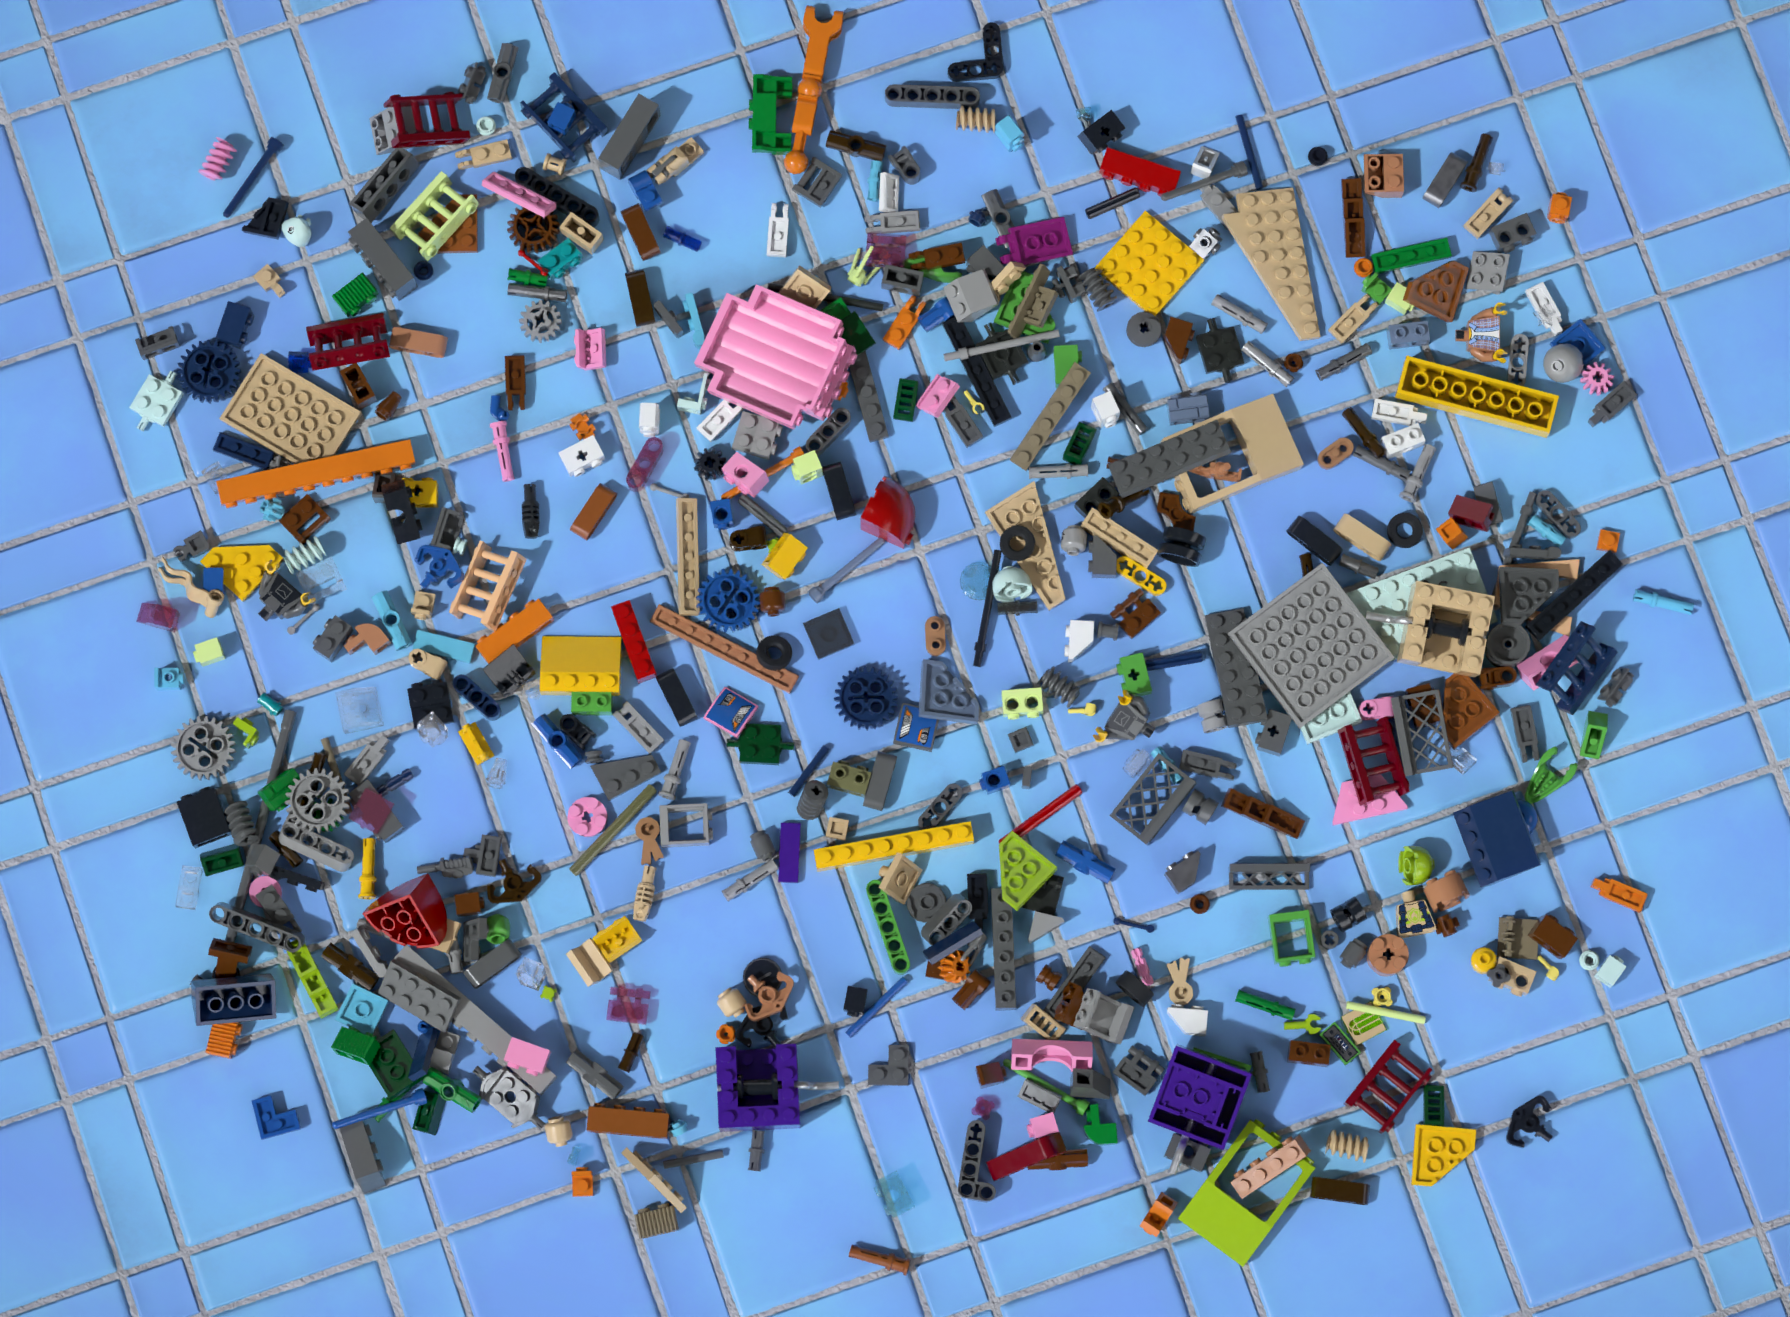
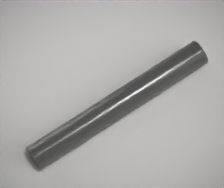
[663,1150,724,1169]

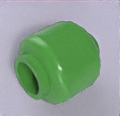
[486,914,510,945]

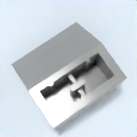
[369,106,416,155]

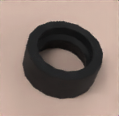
[1116,970,1154,1007]

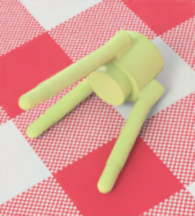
[847,246,891,287]

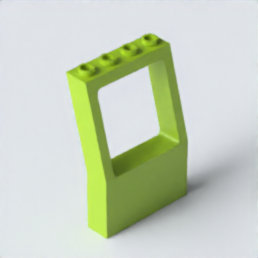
[1178,1119,1315,1267]

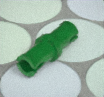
[507,268,548,287]

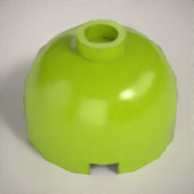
[1398,846,1435,885]

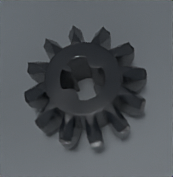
[694,448,726,481]

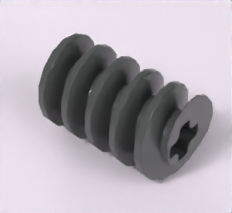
[1079,268,1117,312]
[1037,666,1080,708]
[797,780,828,820]
[224,801,259,846]

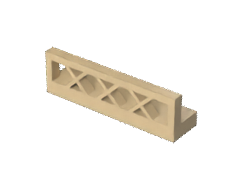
[1080,507,1159,569]

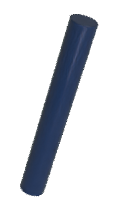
[788,745,829,797]

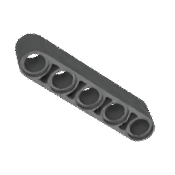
[885,84,980,109]
[209,902,305,952]

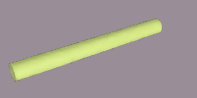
[1346,1001,1426,1024]

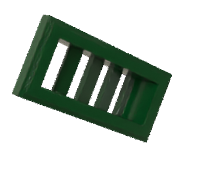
[893,378,919,422]
[1062,422,1097,465]
[1423,1085,1444,1126]

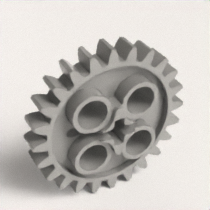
[171,716,236,781]
[285,768,350,833]

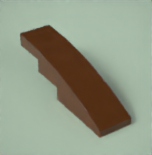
[1341,178,1366,258]
[1221,788,1305,839]

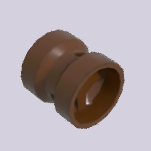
[1035,964,1063,991]

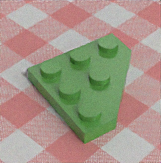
[994,271,1056,344]

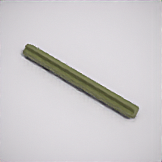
[569,784,657,876]

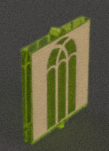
[1340,1001,1387,1046]

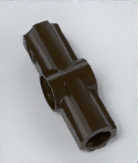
[826,130,886,162]
[321,943,380,991]

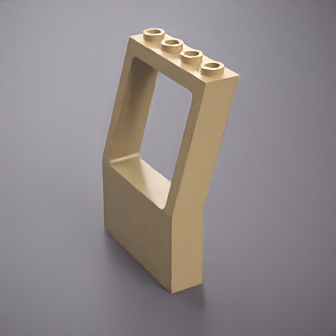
[1160,394,1304,514]

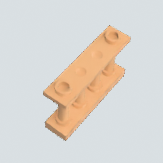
[449,541,527,631]

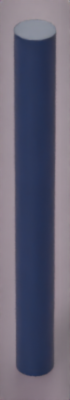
[1235,114,1264,190]

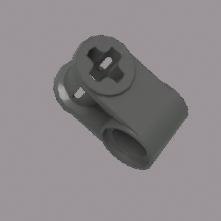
[888,146,920,185]

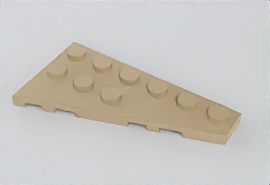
[985,481,1066,611]

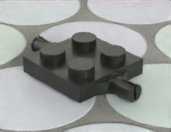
[1196,318,1244,383]
[976,323,1028,385]

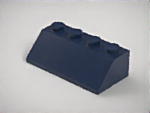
[191,974,276,1026]

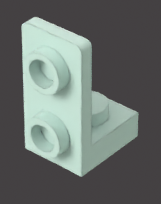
[677,373,711,415]

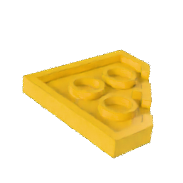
[200,545,284,602]
[1411,1124,1476,1187]

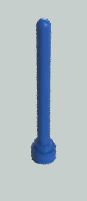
[332,1088,427,1129]

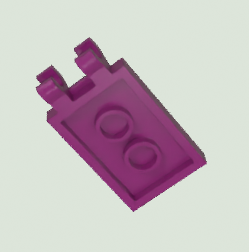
[995,217,1073,266]

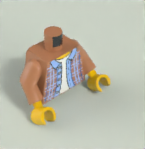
[1455,302,1508,363]

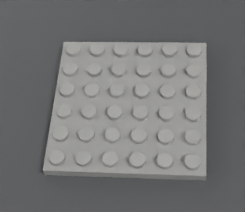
[1228,563,1395,729]

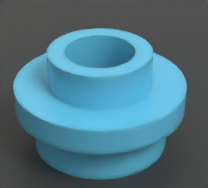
[668,1119,688,1137]

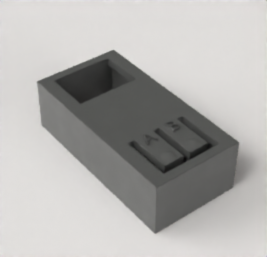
[598,93,660,180]

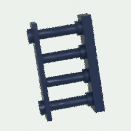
[520,72,608,163]
[1536,621,1618,715]

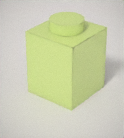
[1385,282,1414,315]
[193,637,225,667]

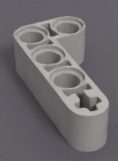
[279,811,354,872]

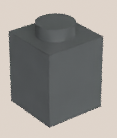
[245,844,280,876]

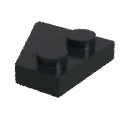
[242,197,289,240]

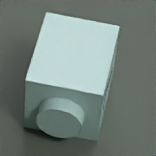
[1594,955,1626,988]

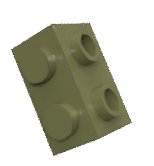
[827,760,871,798]

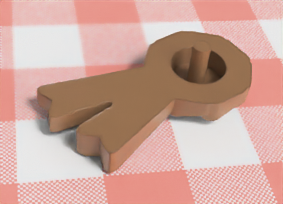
[635,817,664,865]

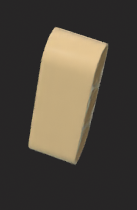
[1333,513,1392,561]

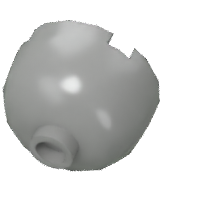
[1543,343,1584,383]

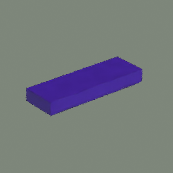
[778,823,801,883]

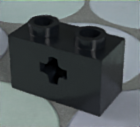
[1077,109,1125,155]

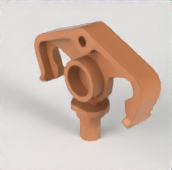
[1189,462,1242,482]
[744,972,794,1021]

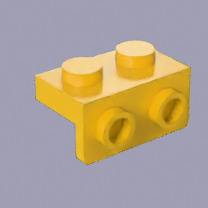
[593,916,642,963]

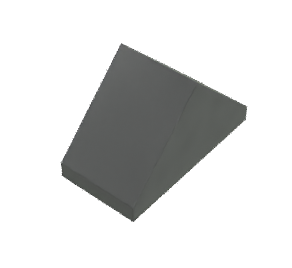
[372,473,396,503]

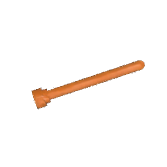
[721,446,804,500]

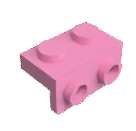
[574,328,606,371]

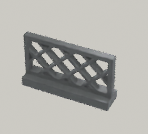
[1391,689,1453,776]
[1109,753,1197,846]

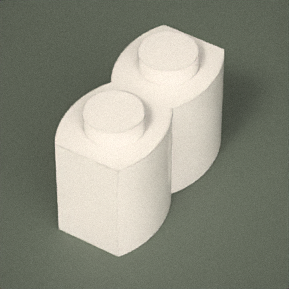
[639,403,660,438]

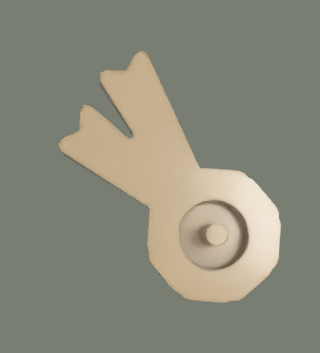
[1167,958,1193,1005]

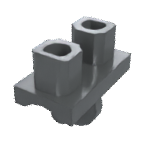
[1052,266,1085,304]

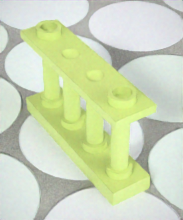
[390,171,479,262]

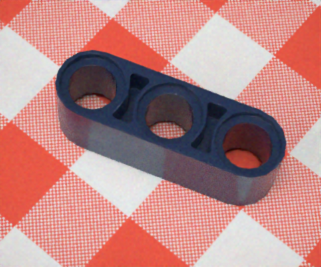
[453,674,502,721]

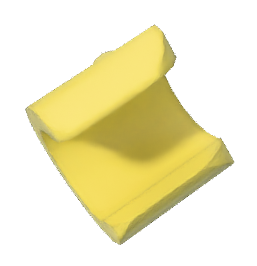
[963,390,984,415]
[1068,703,1097,716]
[1537,955,1559,981]

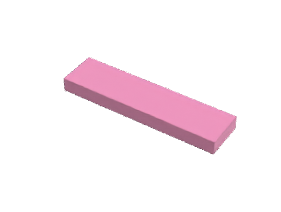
[482,172,556,218]

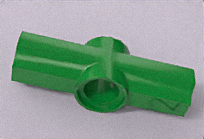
[422,1067,481,1113]

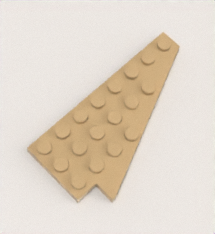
[1221,188,1320,341]

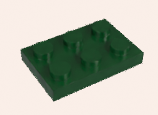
[369,1029,424,1100]

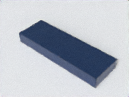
[213,432,275,470]
[922,921,983,964]
[408,1027,438,1081]

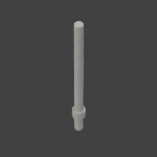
[943,329,1060,361]

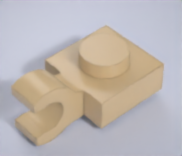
[253,264,285,298]

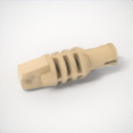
[633,865,657,922]

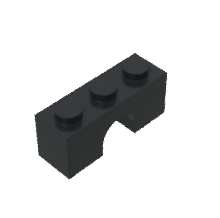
[381,479,422,544]

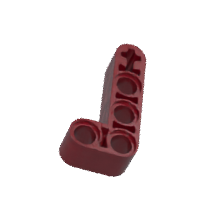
[986,1132,1067,1181]

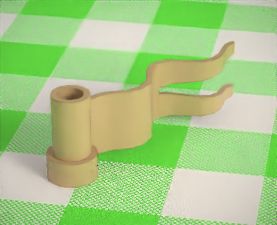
[158,557,224,618]

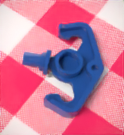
[414,545,465,590]

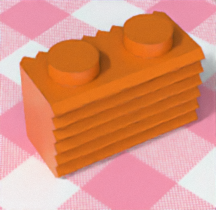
[206,1022,243,1059]

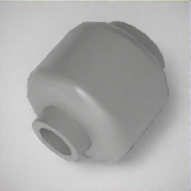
[1061,525,1087,556]

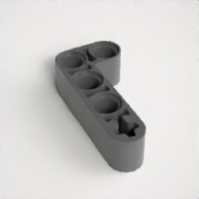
[958,1120,996,1203]

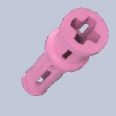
[489,421,515,482]

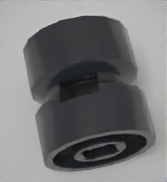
[1330,896,1367,933]

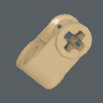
[409,649,448,680]

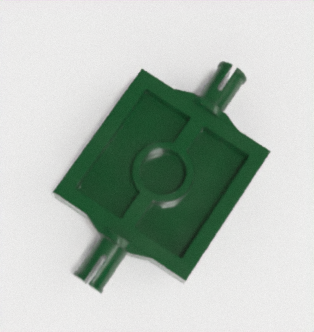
[726,723,794,765]

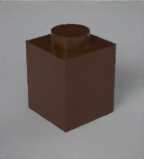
[455,892,485,917]

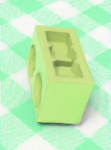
[791,450,823,485]
[1001,687,1043,720]

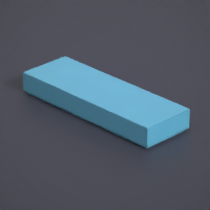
[412,630,475,664]

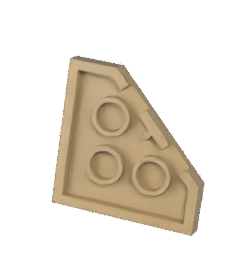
[621,1147,687,1213]

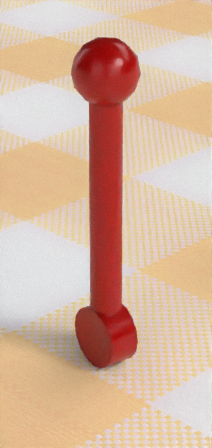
[518,250,549,276]

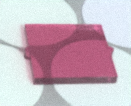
[349,788,395,834]

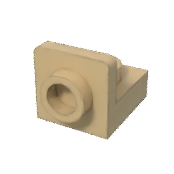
[410,591,436,620]

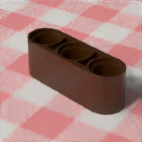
[620,203,661,261]

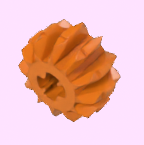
[937,950,971,983]

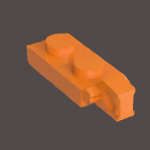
[1590,878,1648,913]

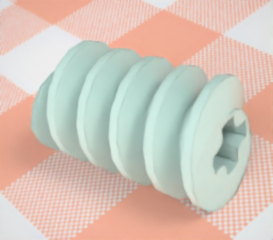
[283,536,327,575]

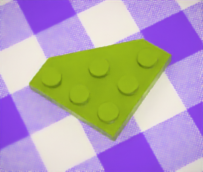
[999,831,1057,911]

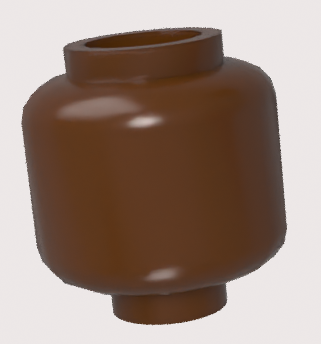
[760,587,786,617]

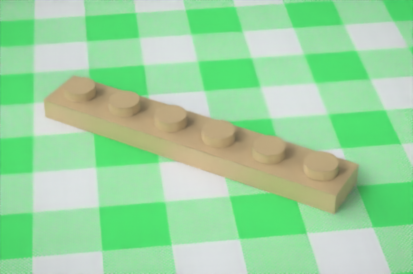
[676,498,700,616]

